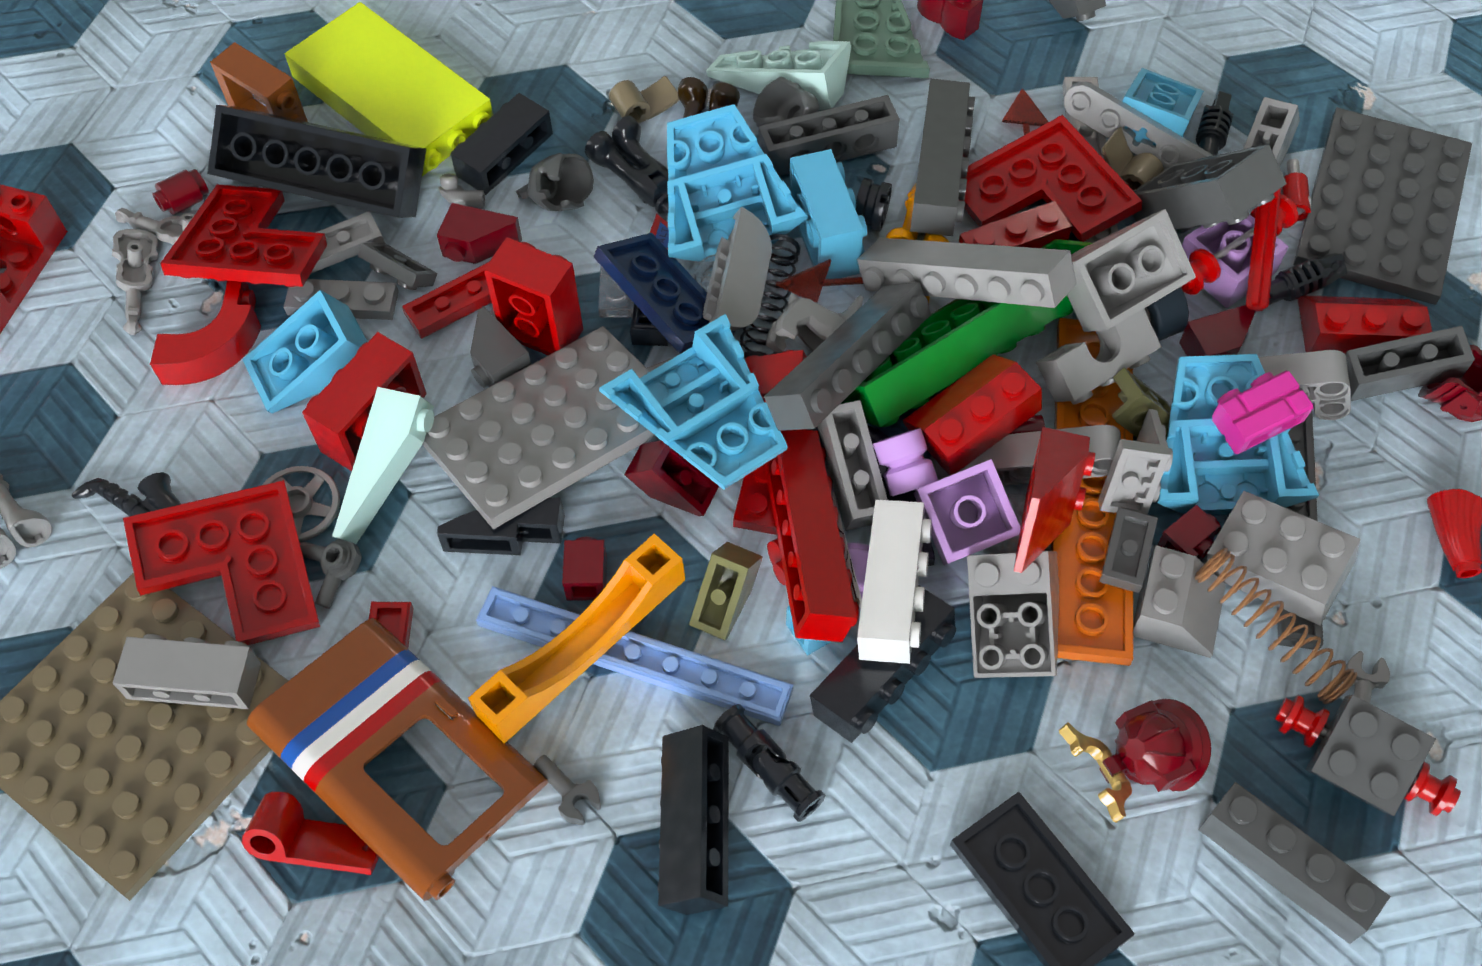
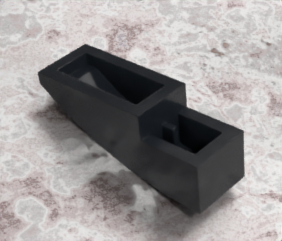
[437,498,565,555]

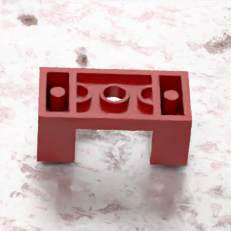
[0,184,68,334]

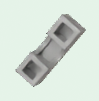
[1036,309,1161,405]

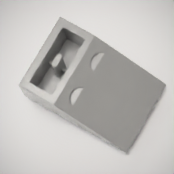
[967,551,1059,678]

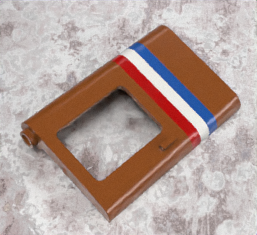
[246,618,549,901]

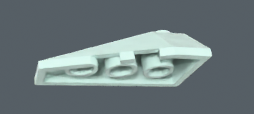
[706,41,851,112]
[332,387,434,544]

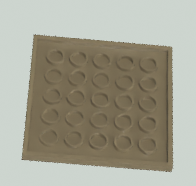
[0,573,288,901]

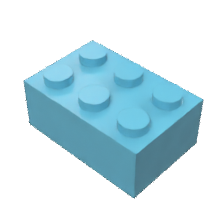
[789,149,867,283]

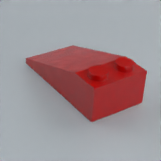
[1014,427,1096,573]

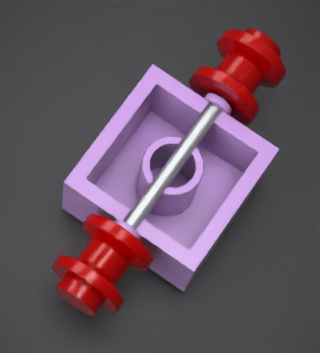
[1181,194,1298,308]

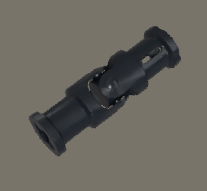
[713,704,826,822]

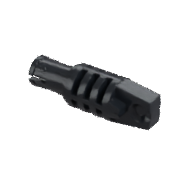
[1195,91,1234,156]
[1269,253,1347,305]

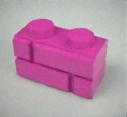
[1212,370,1313,455]

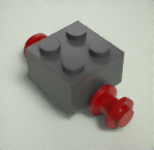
[1274,694,1461,816]

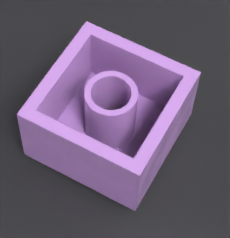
[914,459,1020,565]

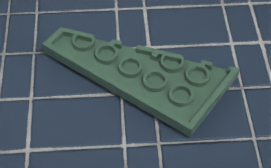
[833,0,930,78]

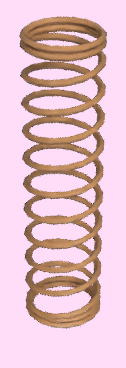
[1194,548,1357,704]

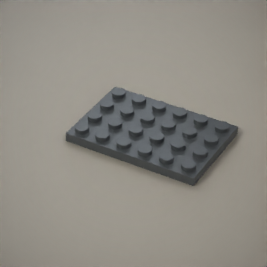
[1293,107,1472,305]

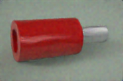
[1281,159,1311,221]

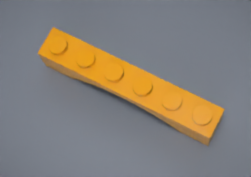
[468,534,685,744]

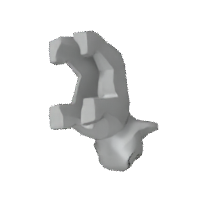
[766,293,864,353]

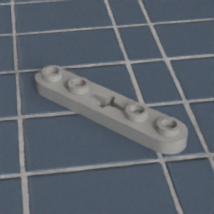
[1064,82,1213,170]

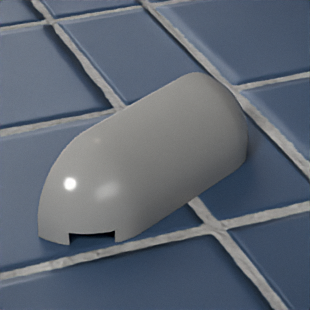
[703,207,772,331]

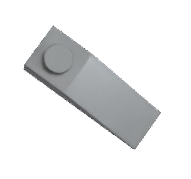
[1243,97,1300,167]

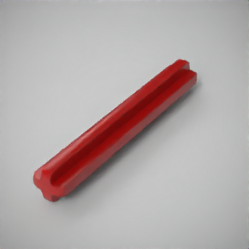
[1246,188,1281,311]

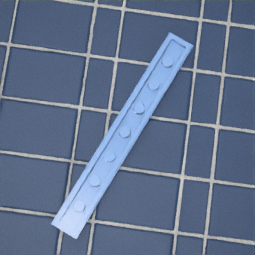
[476,586,793,726]

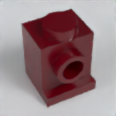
[1157,505,1221,560]

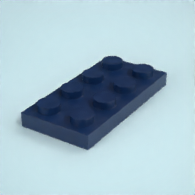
[594,233,736,354]

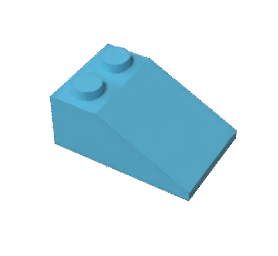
[1122,68,1204,146]
[242,290,368,414]

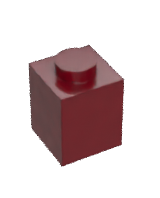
[562,537,608,601]

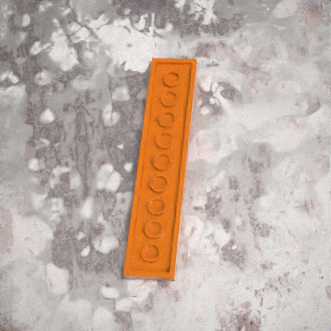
[1051,318,1133,666]

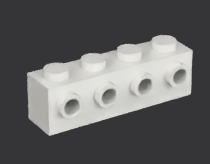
[857,500,932,664]

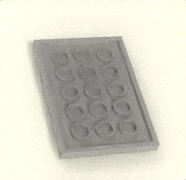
[422,326,656,530]

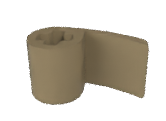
[609,76,680,123]
[1102,127,1164,191]

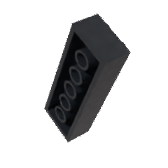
[207,105,426,218]

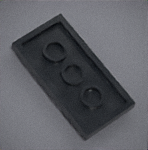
[950,792,1135,966]

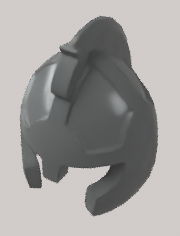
[516,153,594,211]

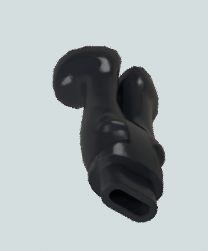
[585,116,668,216]

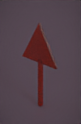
[1002,88,1048,135]
[775,259,864,303]

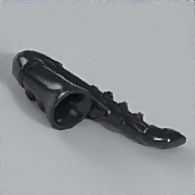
[71,472,181,516]

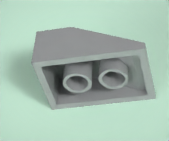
[1067,209,1196,332]

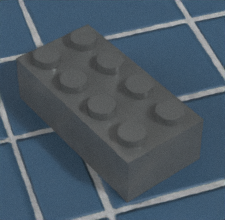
[1133,144,1287,232]

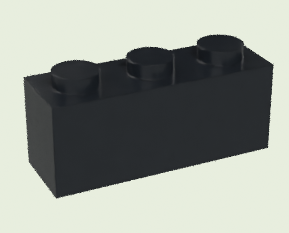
[450,93,553,195]

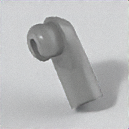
[439,174,485,208]

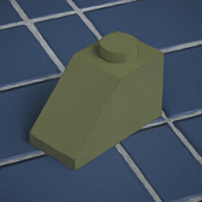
[689,542,763,640]

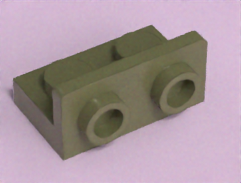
[1112,367,1171,440]

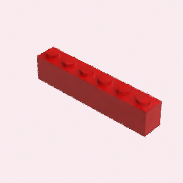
[765,429,859,642]

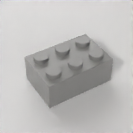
[1207,491,1361,626]

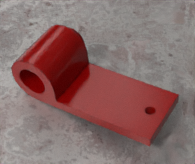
[242,792,379,875]

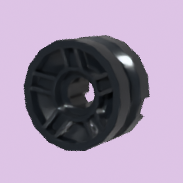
[855,178,892,232]

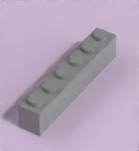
[857,238,1077,308]

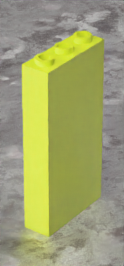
[284,2,493,176]

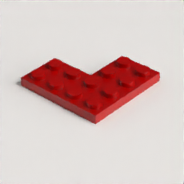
[960,115,1142,242]
[160,184,327,287]
[123,480,320,645]

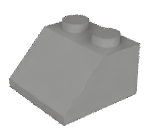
[1133,545,1226,658]

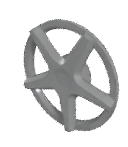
[262,466,340,542]

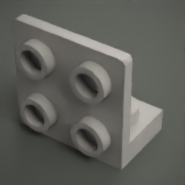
[1098,409,1173,515]

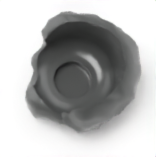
[753,77,819,127]

